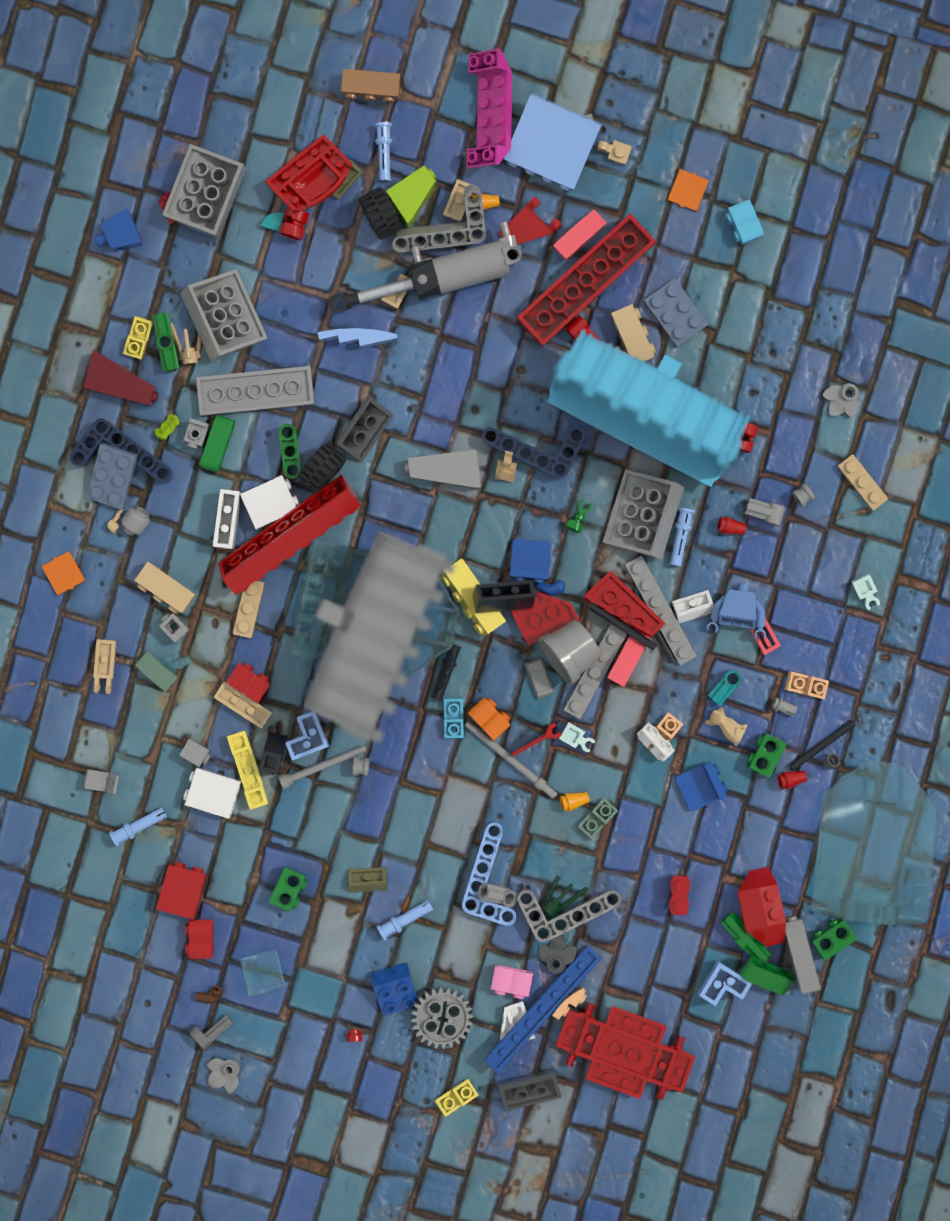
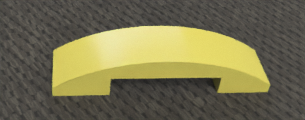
[227,731,268,810]

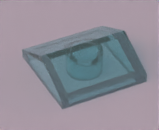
[240,949,285,997]

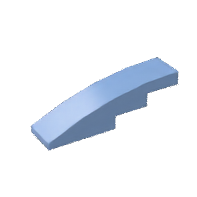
[318,328,398,348]

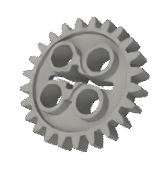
[411,986,473,1049]

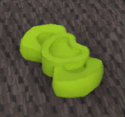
[155,414,179,440]

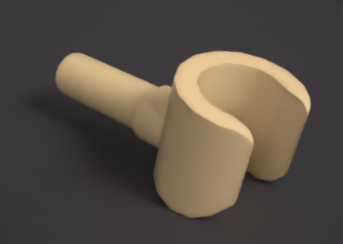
[108,509,124,533]

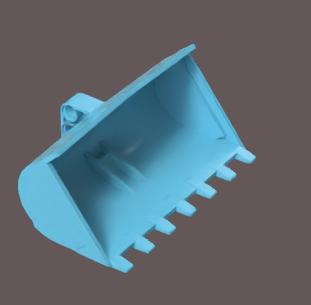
[547,329,750,487]

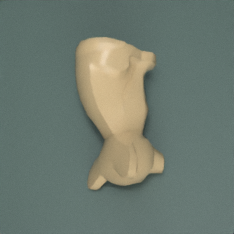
[705,707,747,746]

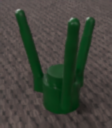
[542,876,588,917]

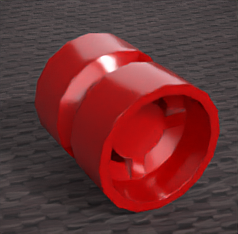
[279,207,310,241]
[738,422,759,453]

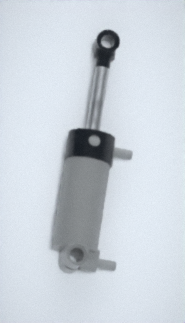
[329,221,522,313]

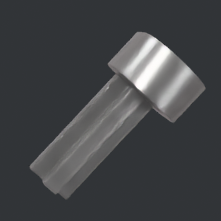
[189,1015,233,1051]

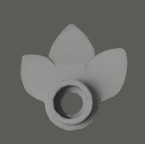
[823,384,859,418]
[207,1058,240,1094]

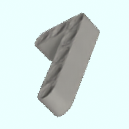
[392,184,486,252]
[518,889,621,942]

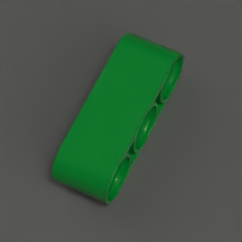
[199,415,236,473]
[279,424,302,480]
[739,956,796,995]

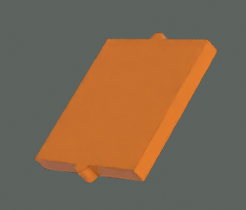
[668,169,709,212]
[41,551,85,596]

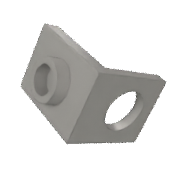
[83,769,119,794]

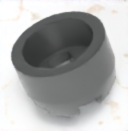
[823,753,840,770]

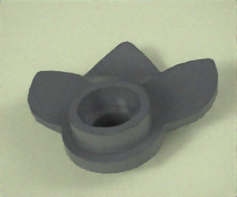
[539,935,577,974]

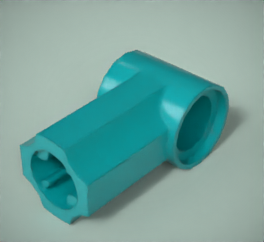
[708,669,742,706]

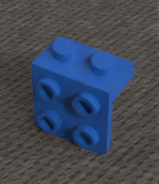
[510,539,551,583]
[676,761,728,811]
[370,962,419,1015]

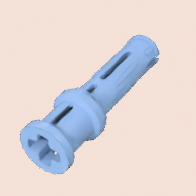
[375,122,392,182]
[669,507,695,566]
[109,807,167,847]
[376,899,433,941]

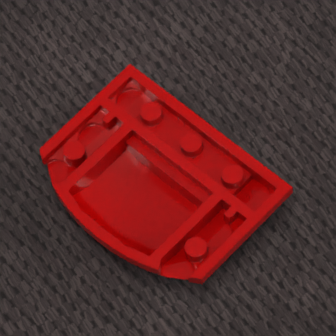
[265,134,352,212]

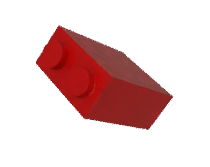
[156,861,208,919]

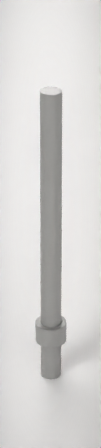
[464,720,557,799]

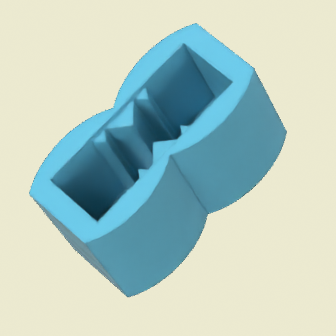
[726,199,764,245]

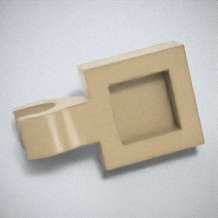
[596,140,632,166]
[381,274,408,309]
[495,451,517,482]

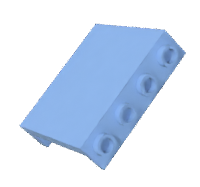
[504,93,602,191]

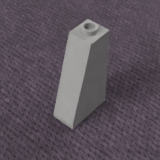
[405,449,481,489]
[785,915,821,994]

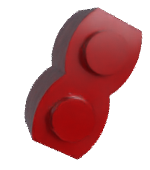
[226,662,271,703]
[668,874,690,915]
[185,919,214,959]

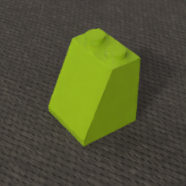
[386,165,437,228]

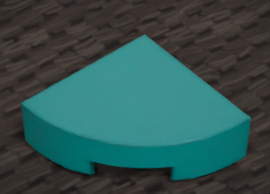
[261,212,284,232]

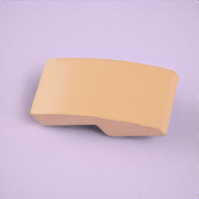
[784,671,829,699]
[643,712,683,750]
[552,987,587,1019]

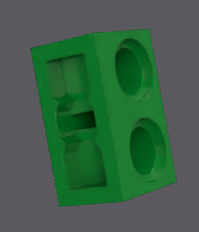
[746,733,787,778]
[269,866,308,912]
[810,918,857,961]

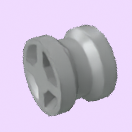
[792,483,815,507]
[353,757,370,777]

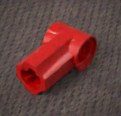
[565,315,601,341]

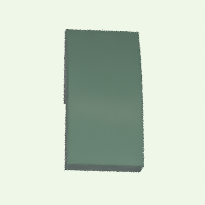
[135,650,178,692]
[576,798,618,840]

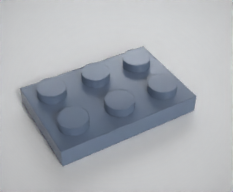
[644,278,708,347]
[87,443,138,510]

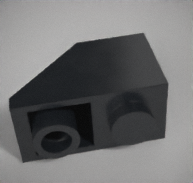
[259,732,288,774]

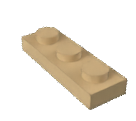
[837,454,888,511]
[233,581,265,638]
[213,681,272,729]

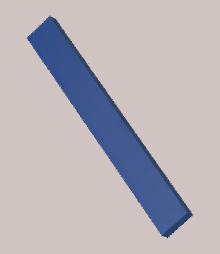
[483,945,602,1073]

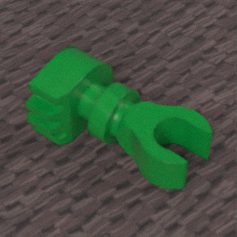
[565,499,592,534]

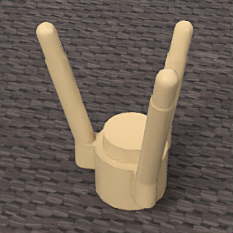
[171,323,202,364]

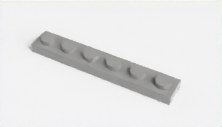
[625,556,697,666]
[563,620,631,719]

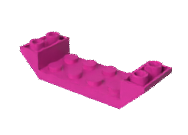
[466,49,512,169]

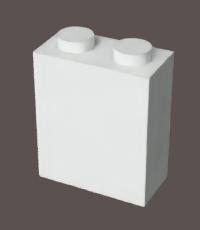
[240,475,300,530]
[183,767,242,819]

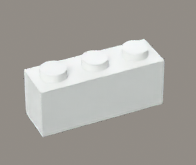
[213,489,241,550]

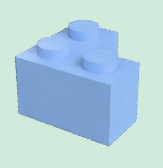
[285,711,329,760]
[697,960,752,1006]

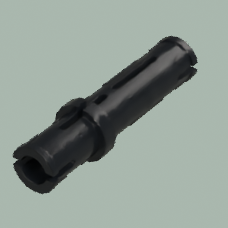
[431,643,462,701]

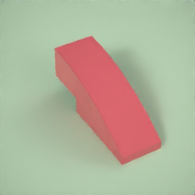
[553,210,607,261]
[607,628,650,687]

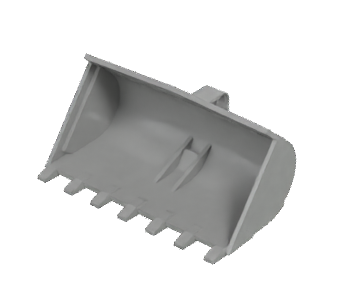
[304,531,456,742]

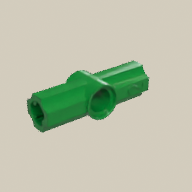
[152,313,180,373]
[720,911,771,961]

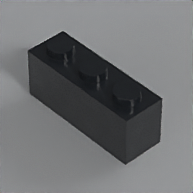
[472,580,536,613]

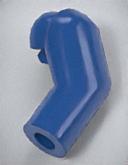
[536,580,566,596]

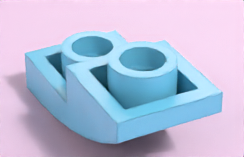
[444,697,464,738]

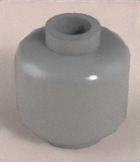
[121,506,150,536]

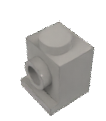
[184,418,210,449]
[159,613,191,643]

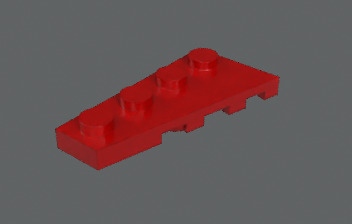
[583,571,665,638]

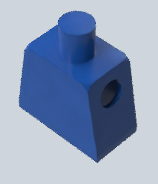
[94,208,143,252]

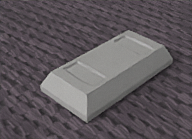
[524,657,555,699]

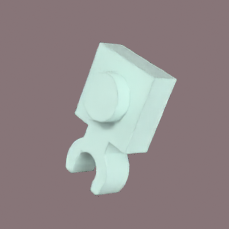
[851,573,880,610]
[559,722,595,752]

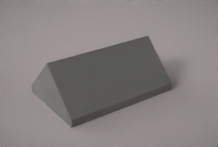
[336,396,393,462]
[498,1068,561,1112]

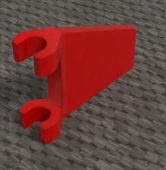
[499,197,562,245]
[512,723,562,756]

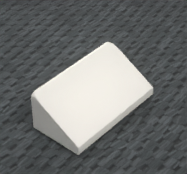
[672,590,714,623]

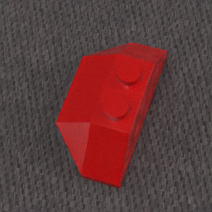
[737,867,786,946]

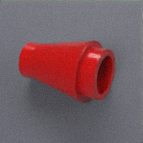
[717,516,747,535]
[777,770,807,790]

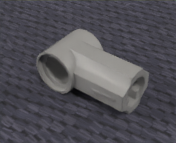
[745,498,785,526]
[478,882,518,908]

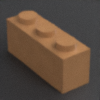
[341,69,401,103]

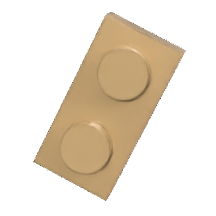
[443,179,472,222]

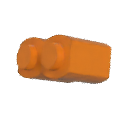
[467,697,511,740]

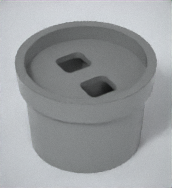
[538,619,601,685]

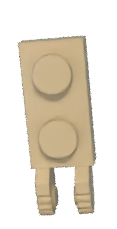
[93,639,117,694]

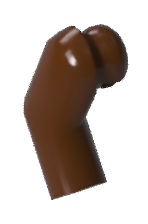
[195,985,223,1004]

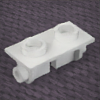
[637,722,675,762]

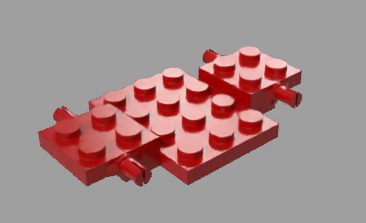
[555,1002,696,1100]

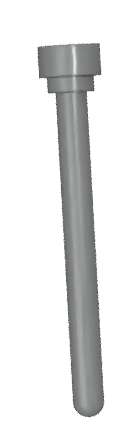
[278,745,366,790]

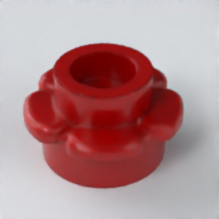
[345,1029,364,1042]

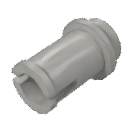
[771,697,798,717]

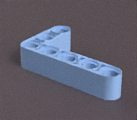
[462,822,516,926]

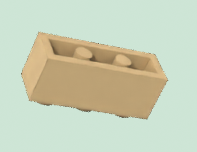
[610,304,656,362]
[134,561,197,614]

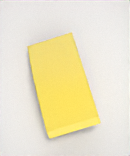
[123,316,153,359]
[434,1079,478,1117]

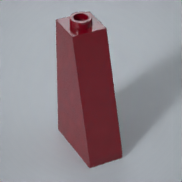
[83,351,159,407]

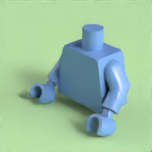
[707,583,766,639]

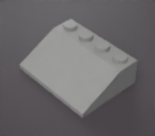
[162,144,246,240]
[180,269,268,363]
[603,469,684,560]

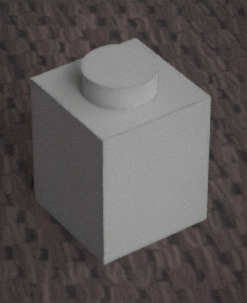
[179,738,211,767]

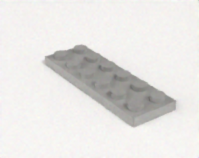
[196,366,315,416]

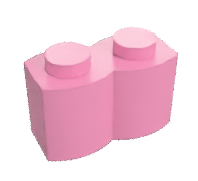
[491,964,533,999]

